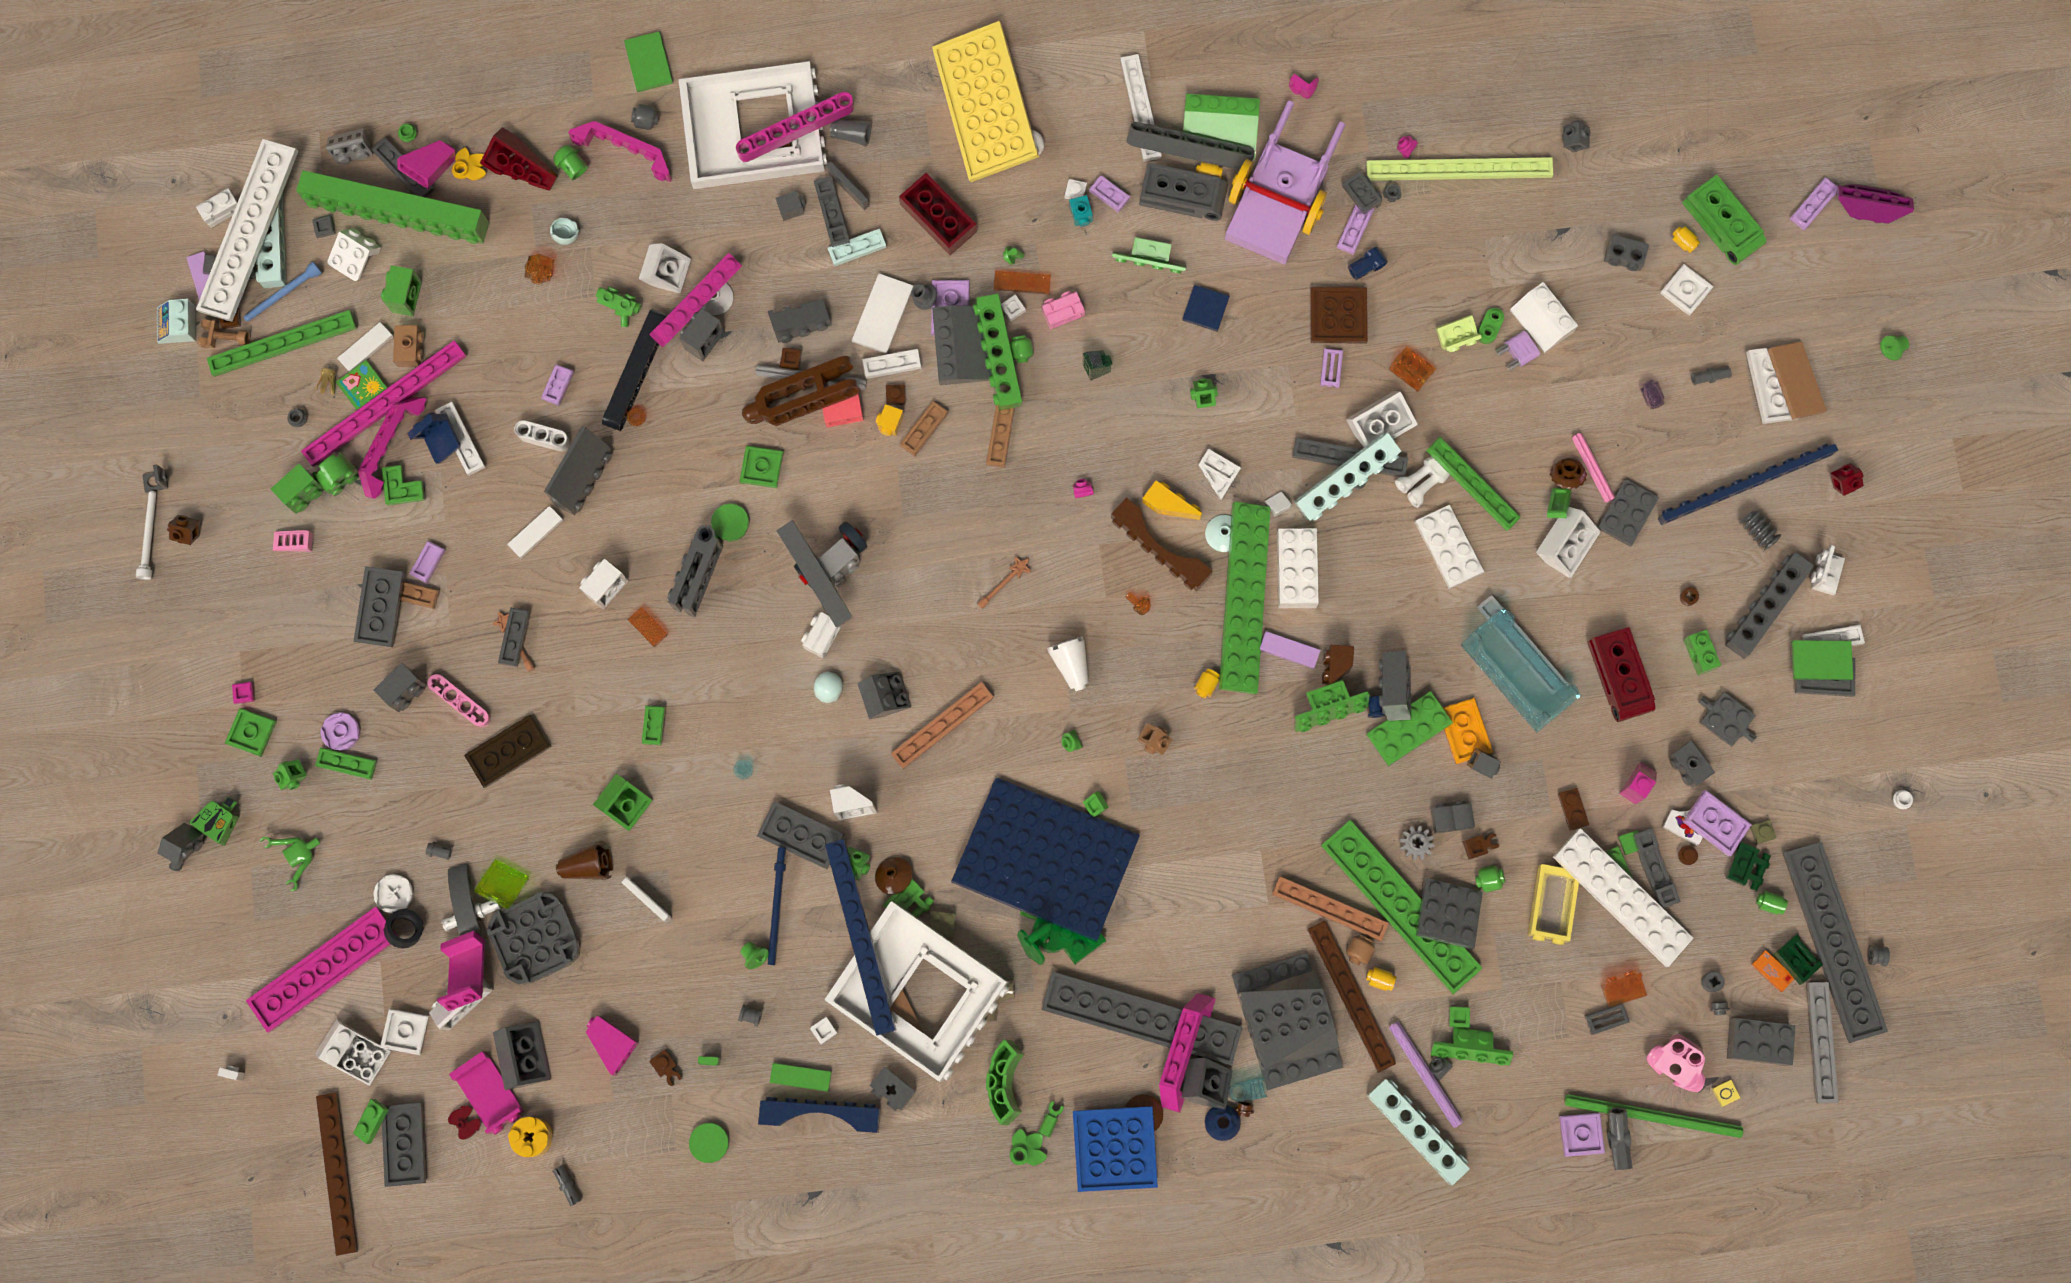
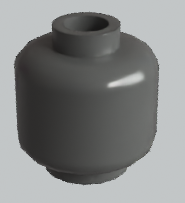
[631,104,659,130]

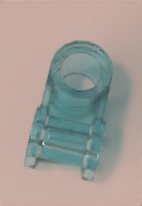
[1228,1077,1267,1102]

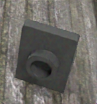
[142,464,168,493]

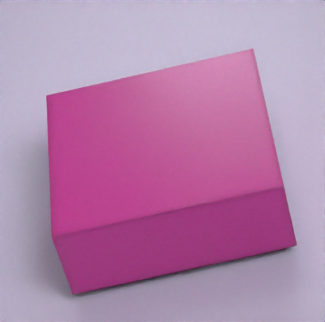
[232,682,255,704]

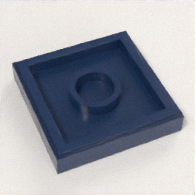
[1182,285,1230,332]

